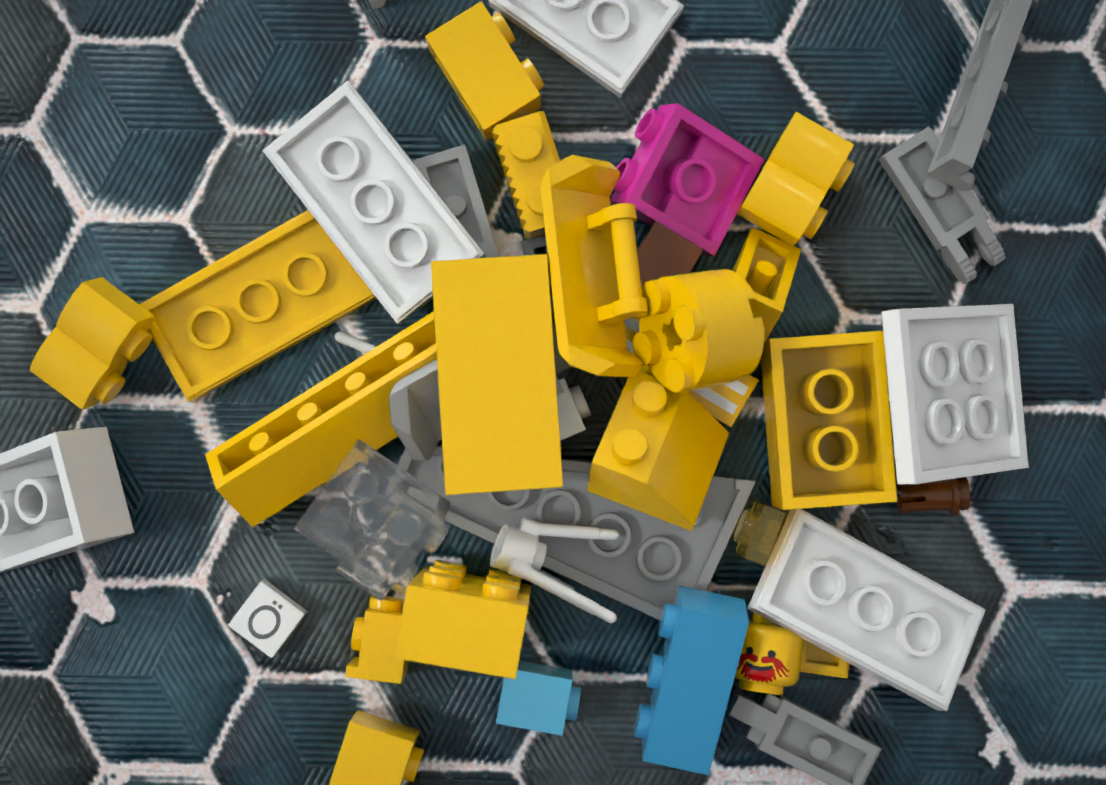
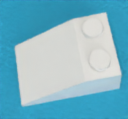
[0,427,134,573]

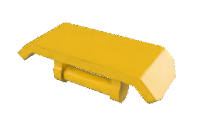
[541,155,648,377]

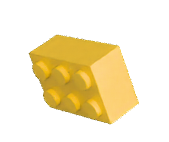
[761,331,897,510]
[395,560,531,679]

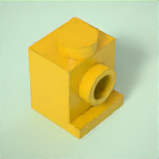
[345,595,409,684]

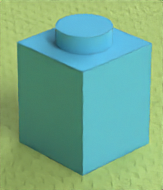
[496,661,581,736]

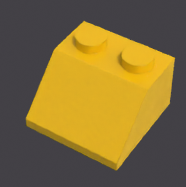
[587,371,729,531]

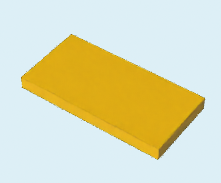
[139,210,377,402]
[431,254,563,495]

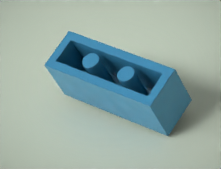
[634,585,749,775]

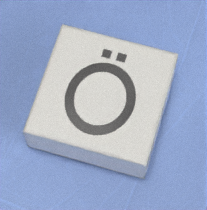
[228,579,308,658]

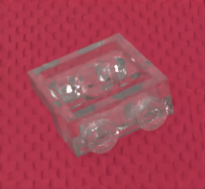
[294,439,451,601]

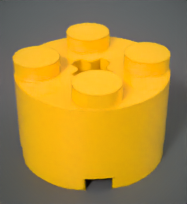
[632,269,764,393]

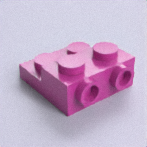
[610,103,765,256]

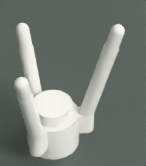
[490,517,619,623]

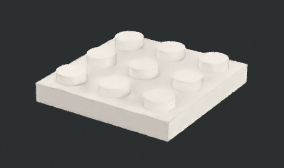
[882,304,1029,484]

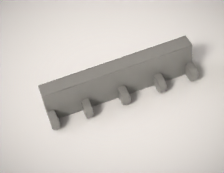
[927,0,1039,191]

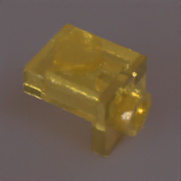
[733,501,788,567]

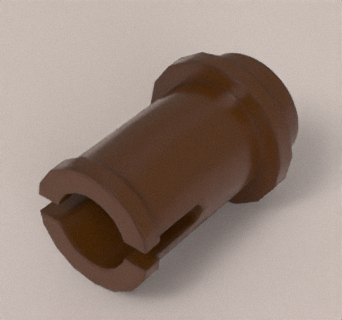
[896,477,970,516]

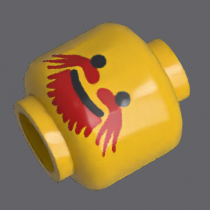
[735,612,804,695]

